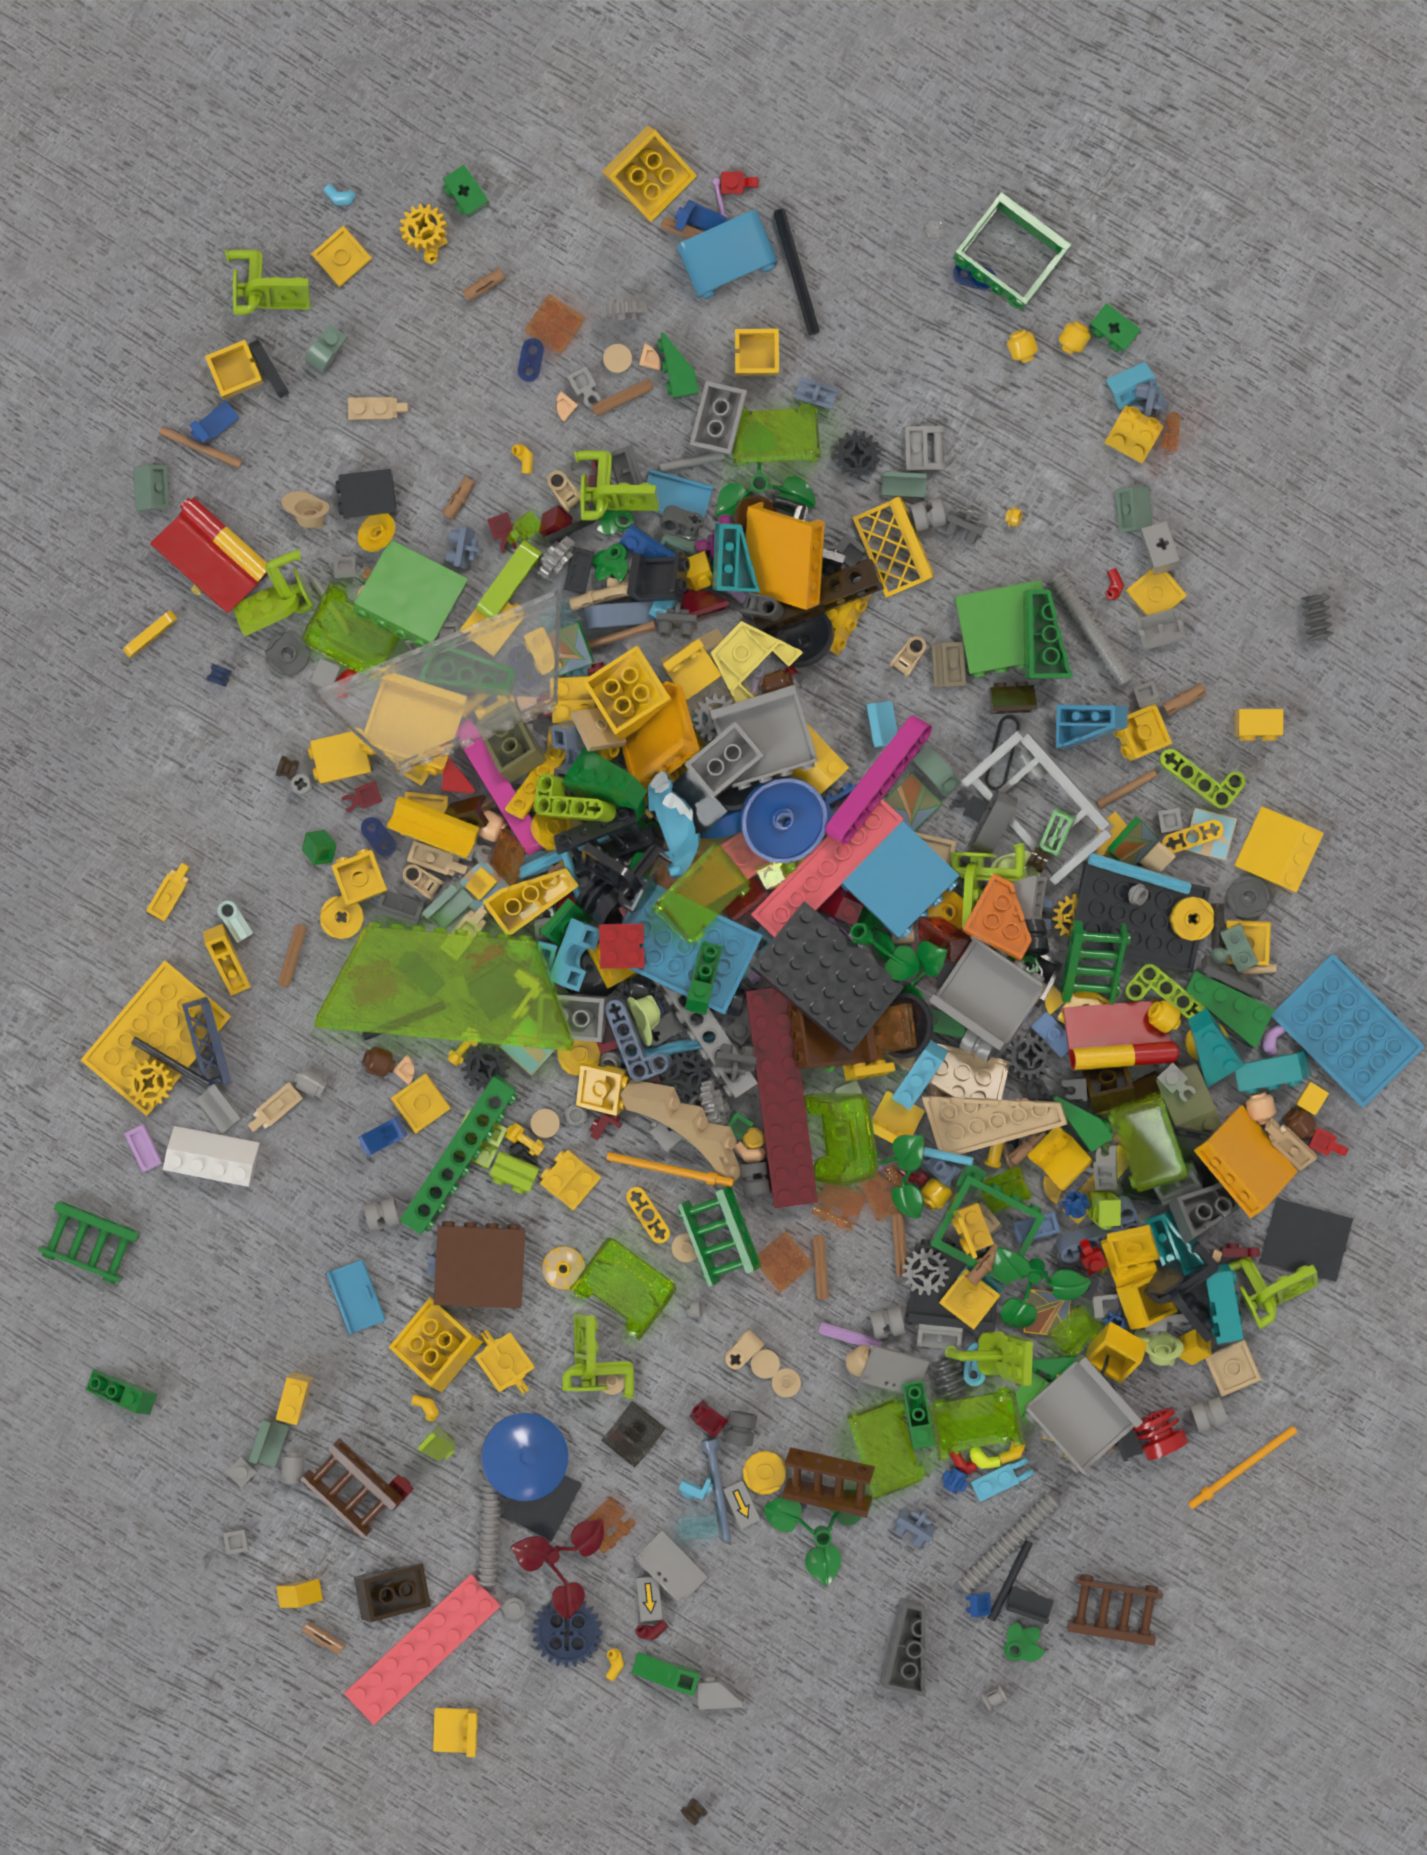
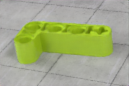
[475,540,544,622]
[1158,749,1246,809]
[534,773,616,822]
[1124,964,1205,1019]

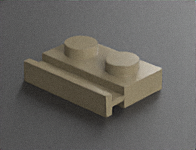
[931,642,966,688]

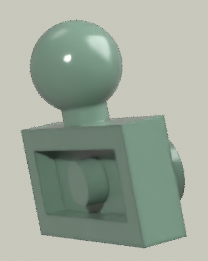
[1210,923,1258,972]

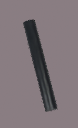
[543,520,596,546]

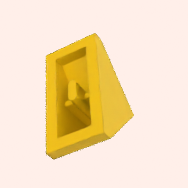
[276,1578,323,1608]

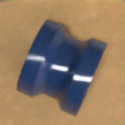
[206,663,232,687]

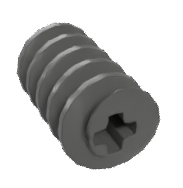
[1301,595,1334,641]
[932,1358,968,1406]

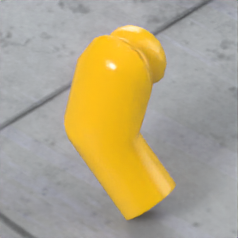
[424,236,448,264]
[511,444,533,474]
[411,1394,439,1422]
[999,1436,1026,1464]
[605,1648,624,1682]

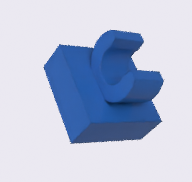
[965,1592,991,1617]

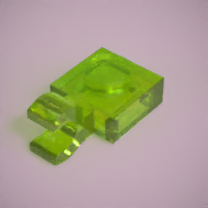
[506,510,541,544]
[756,861,797,890]

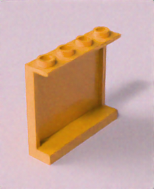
[745,502,825,610]
[621,681,700,792]
[1194,1105,1298,1219]

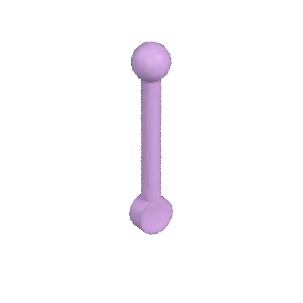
[712,178,728,218]
[827,916,863,949]

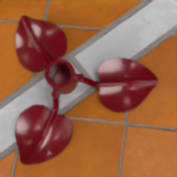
[510,1519,604,1619]

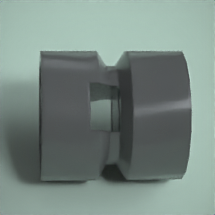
[740,1161,771,1195]
[725,1410,758,1446]

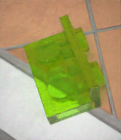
[982,1166,1033,1214]
[1048,1305,1102,1356]

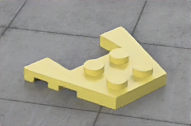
[710,621,803,703]

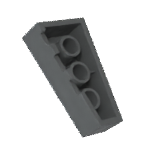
[1169,1183,1241,1245]
[880,1598,926,1697]

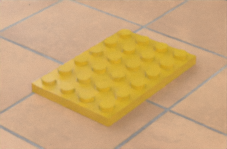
[81,960,232,1116]

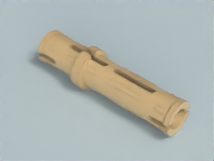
[569,582,629,611]

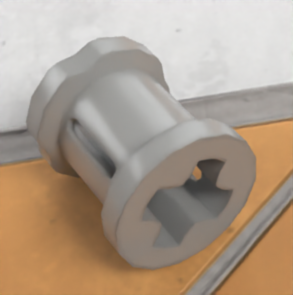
[291,774,312,794]
[980,1684,1009,1711]

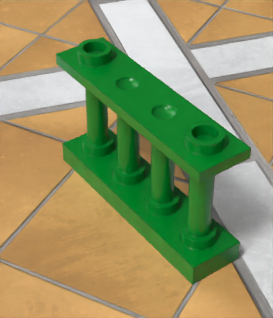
[1060,920,1131,1005]
[678,1186,762,1287]
[38,1201,141,1284]

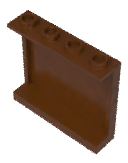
[788,1001,878,1070]
[433,1221,525,1309]

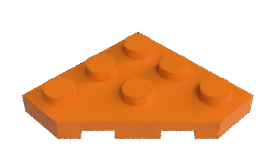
[962,873,1032,961]

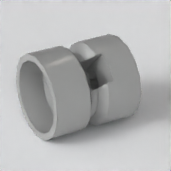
[910,497,946,532]
[959,1029,996,1062]
[364,1197,401,1232]
[870,1306,905,1340]
[1190,1397,1228,1433]

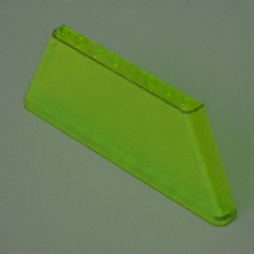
[314,922,574,1050]

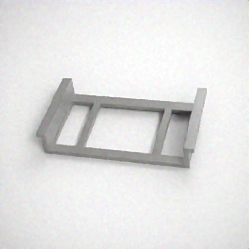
[962,729,1114,885]

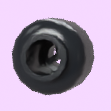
[623,974,656,1000]

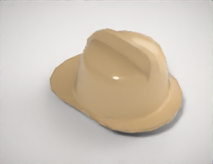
[281,491,330,529]

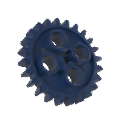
[532,1599,603,1668]

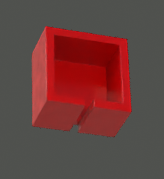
[599,923,645,969]

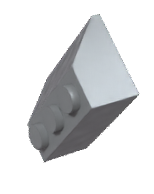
[689,381,748,455]
[685,721,765,798]
[537,991,609,1042]

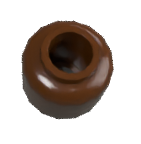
[760,669,794,694]
[362,1046,396,1078]
[1284,1107,1317,1139]

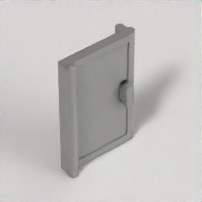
[859,1344,929,1394]
[634,1530,707,1605]

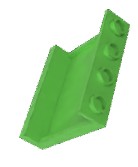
[353,540,468,651]
[954,580,1043,678]

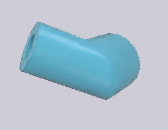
[323,183,356,206]

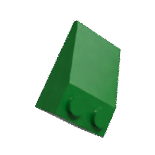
[1051,1094,1114,1152]

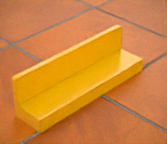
[387,796,480,858]

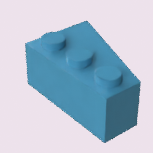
[1056,705,1128,749]

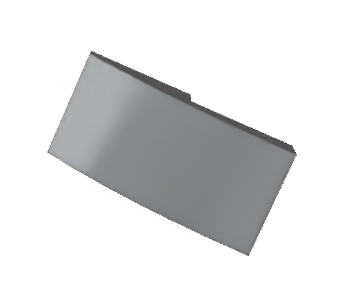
[1141,1312,1188,1335]

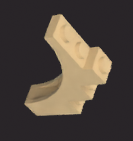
[620,1080,741,1183]

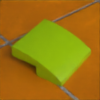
[455,1110,508,1170]

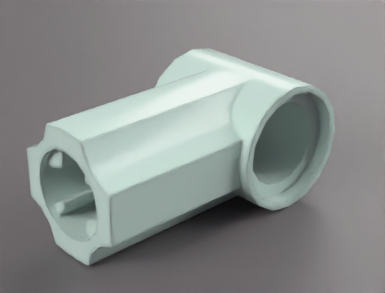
[218,900,253,943]

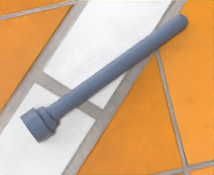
[701,1437,731,1542]

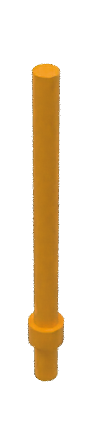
[606,1152,734,1187]
[1187,1425,1298,1510]

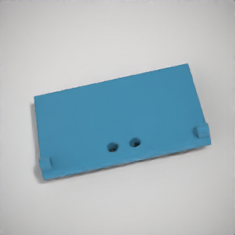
[646,469,714,522]
[326,1259,386,1335]

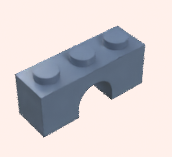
[551,720,586,792]

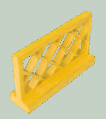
[852,496,935,598]

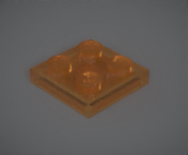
[525,294,585,355]
[873,1003,916,1055]
[757,1231,814,1292]

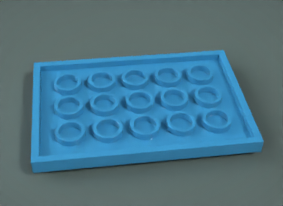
[622,878,763,1015]
[1271,953,1425,1108]

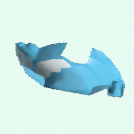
[648,771,700,879]

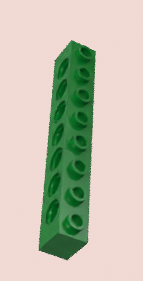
[399,1074,518,1235]

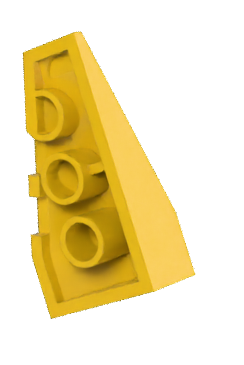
[483,868,579,937]

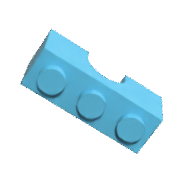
[548,918,599,992]
[891,1040,948,1110]

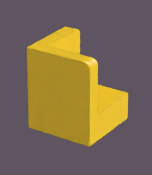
[465,867,498,901]
[1294,1081,1329,1115]
[1178,1329,1212,1365]

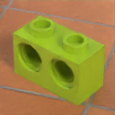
[1088,1190,1121,1230]

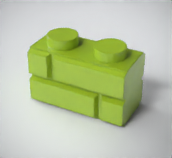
[489,1151,540,1195]

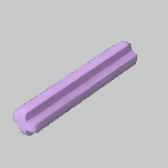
[818,1322,882,1347]

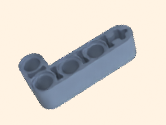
[584,601,657,630]
[605,999,672,1081]
[1056,1196,1141,1263]

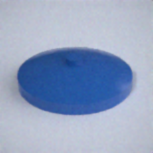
[740,776,827,863]
[481,1413,568,1501]

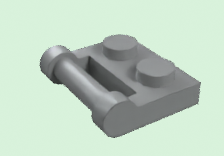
[905,426,945,471]

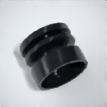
[576,875,634,925]

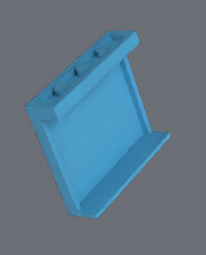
[841,821,960,940]

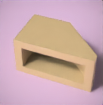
[1138,842,1176,873]

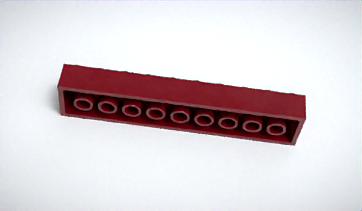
[745,986,818,1208]

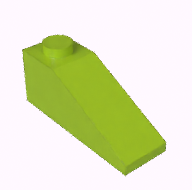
[417,1425,456,1461]

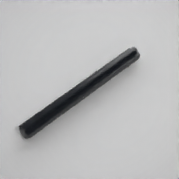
[774,208,820,335]

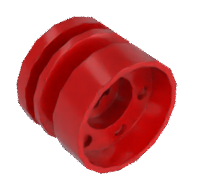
[1133,1407,1189,1461]

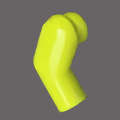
[970,1447,1000,1469]

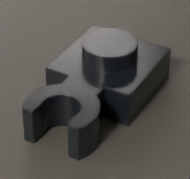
[951,791,988,823]

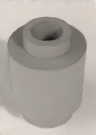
[1017,750,1048,781]
[294,1069,328,1098]
[281,1451,304,1484]

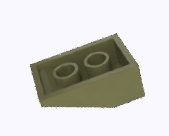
[475,701,547,783]
[1155,1062,1221,1133]

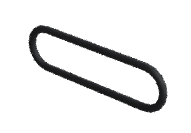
[985,716,1020,790]

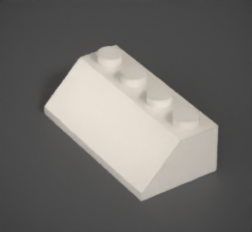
[163,1126,260,1187]

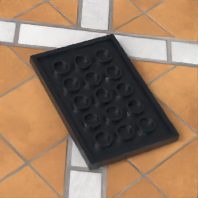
[1066,861,1211,973]
[749,901,904,1053]

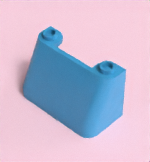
[677,210,778,300]

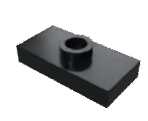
[564,547,595,594]

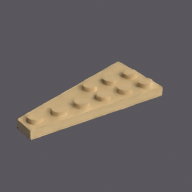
[877,1043,1010,1099]
[922,1096,1068,1154]

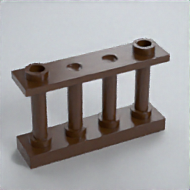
[300,1438,403,1539]
[782,1447,875,1518]
[1067,1574,1163,1646]

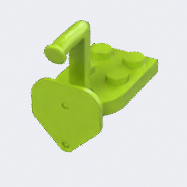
[224,249,311,315]
[574,450,660,520]
[233,548,315,637]
[950,843,1025,928]
[1228,1257,1319,1329]
[562,1313,634,1400]
[945,1331,1033,1386]

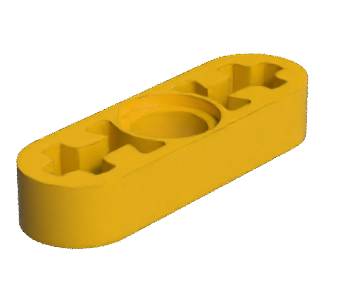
[122,610,178,659]
[1161,820,1224,853]
[626,1186,670,1243]

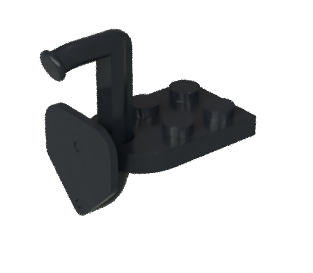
[772,495,845,575]
[581,842,674,914]
[1144,1241,1218,1343]

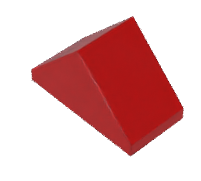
[442,757,477,794]

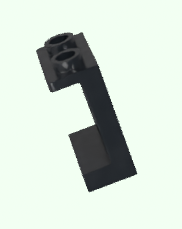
[335,469,397,520]
[627,551,690,602]

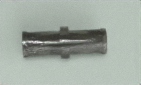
[1211,903,1227,947]

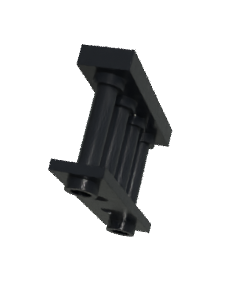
[553,807,657,878]

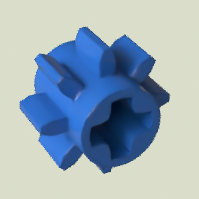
[1062,1191,1091,1218]
[1102,1310,1129,1329]
[942,1467,969,1494]

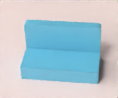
[1106,362,1159,410]
[866,701,898,748]

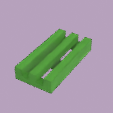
[1038,808,1076,857]

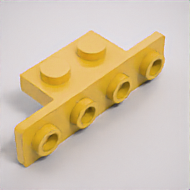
[825,585,872,656]
[505,744,566,819]

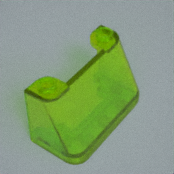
[732,404,821,467]
[302,582,400,679]
[651,841,751,945]
[1108,1092,1189,1192]
[804,1093,878,1187]
[569,1238,677,1341]
[928,1387,1025,1461]
[847,1397,926,1500]

